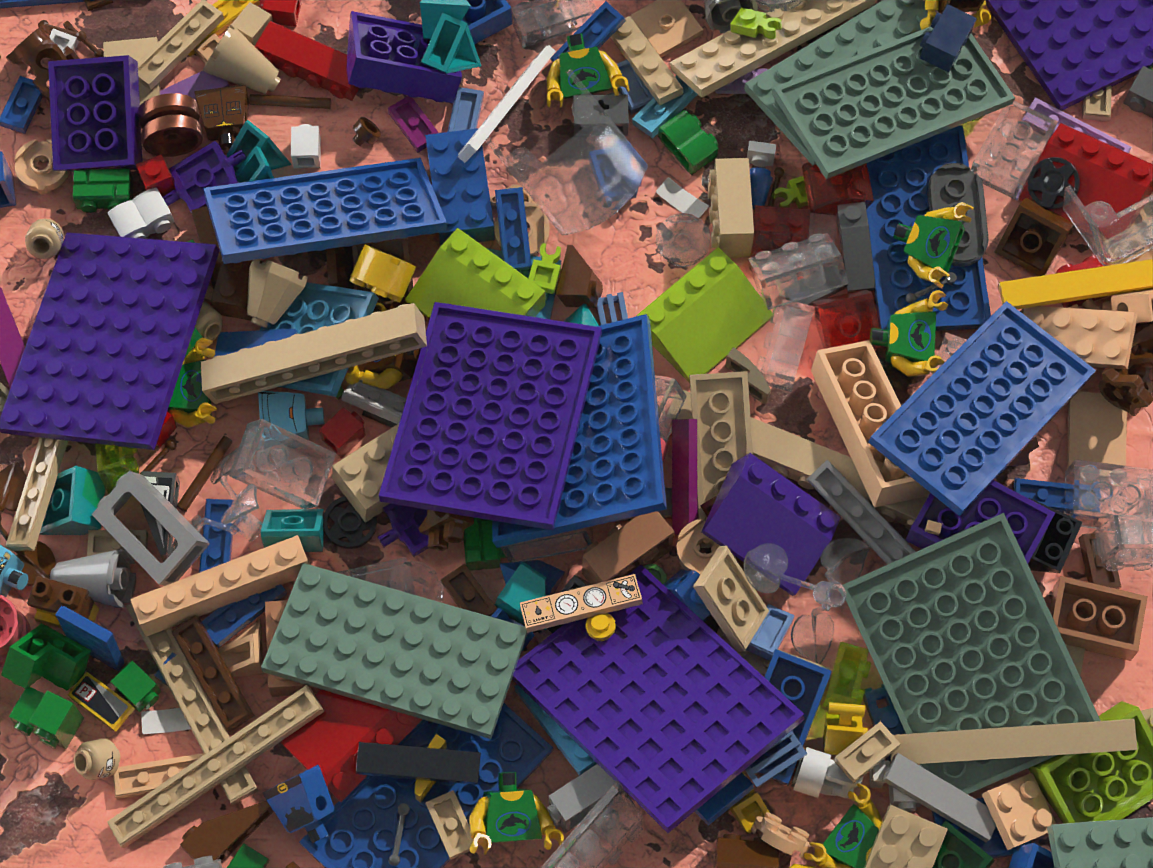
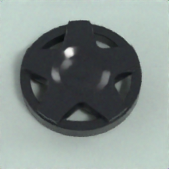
[1027,157,1080,209]
[323,496,377,549]

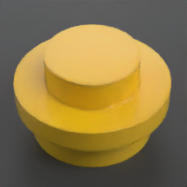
[586,613,616,641]

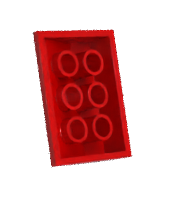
[1019,123,1153,246]
[280,689,423,802]

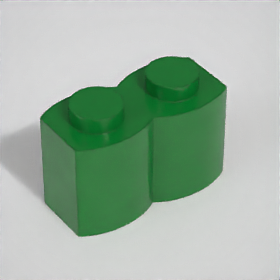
[658,110,719,175]

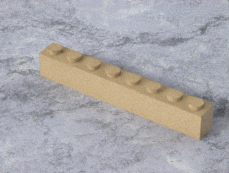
[201,303,427,404]

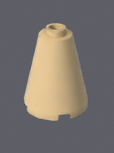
[203,24,281,94]

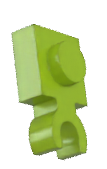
[730,7,782,39]
[772,172,825,211]
[528,243,561,294]

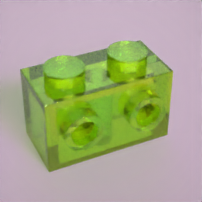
[95,444,139,494]
[823,641,871,708]

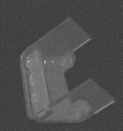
[1063,186,1153,266]

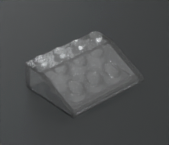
[541,781,643,868]

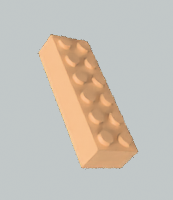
[811,340,929,508]

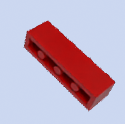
[255,21,360,101]

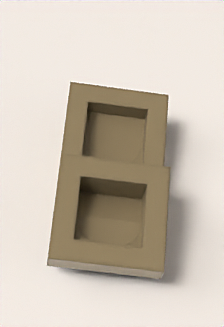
[725,347,771,405]

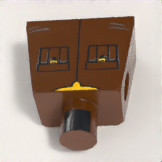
[194,85,249,151]

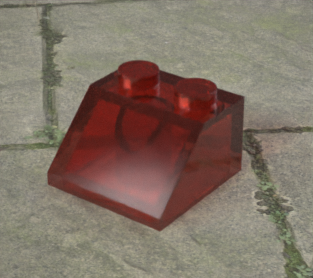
[802,162,874,216]
[750,205,810,274]
[812,289,883,349]

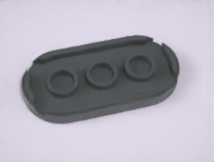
[927,163,989,267]

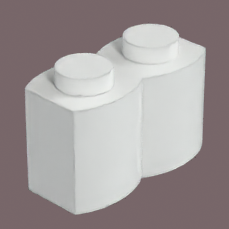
[107,188,175,239]

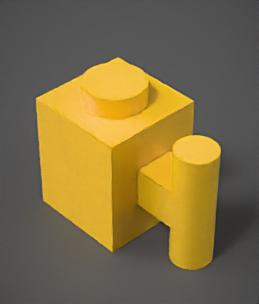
[823,702,868,755]

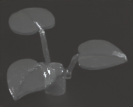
[171,445,263,554]
[744,538,871,664]

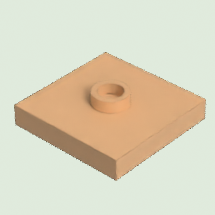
[630,0,704,58]

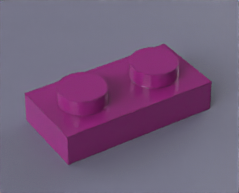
[388,96,439,153]

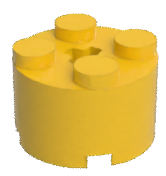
[349,244,416,303]

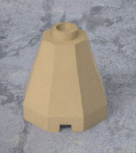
[247,259,308,328]

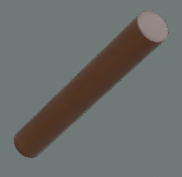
[249,94,331,109]
[177,436,233,512]

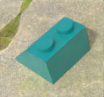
[40,466,106,535]

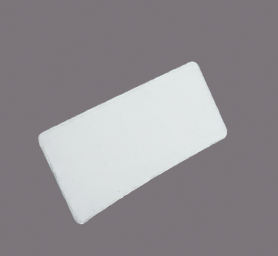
[656,177,709,221]
[141,708,191,734]

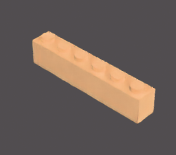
[130,535,309,637]

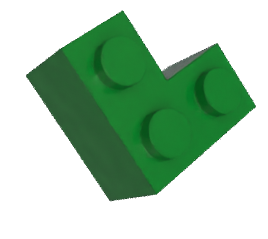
[1,623,91,691]
[9,687,84,749]

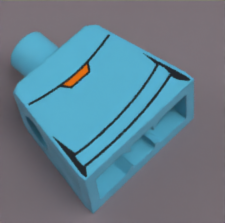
[258,391,325,452]

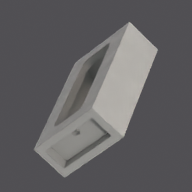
[92,471,210,586]
[547,764,627,833]

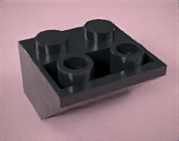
[1028,498,1083,574]

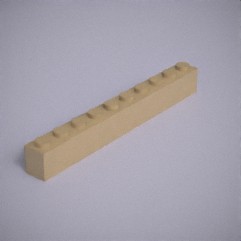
[662,387,930,530]

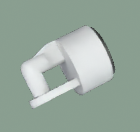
[791,747,863,798]

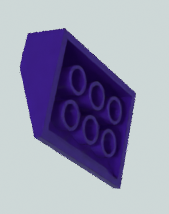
[347,11,462,103]
[48,55,143,171]
[701,453,841,596]
[905,481,1055,564]

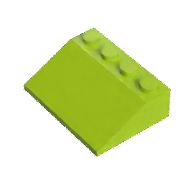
[405,228,545,319]
[636,247,774,383]
[1028,701,1153,824]

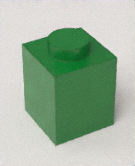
[110,661,161,712]

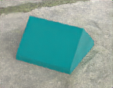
[260,509,324,552]

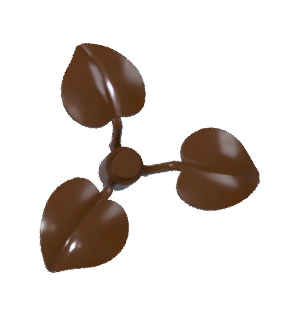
[0,461,56,586]

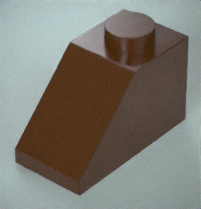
[556,245,603,308]

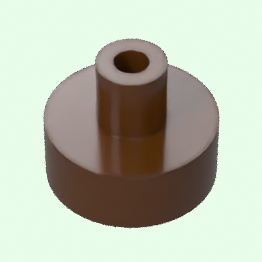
[353,117,381,146]

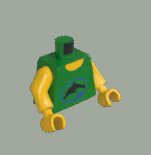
[546,33,630,107]
[893,202,974,288]
[870,290,948,376]
[167,338,217,428]
[469,772,564,855]
[804,783,883,868]

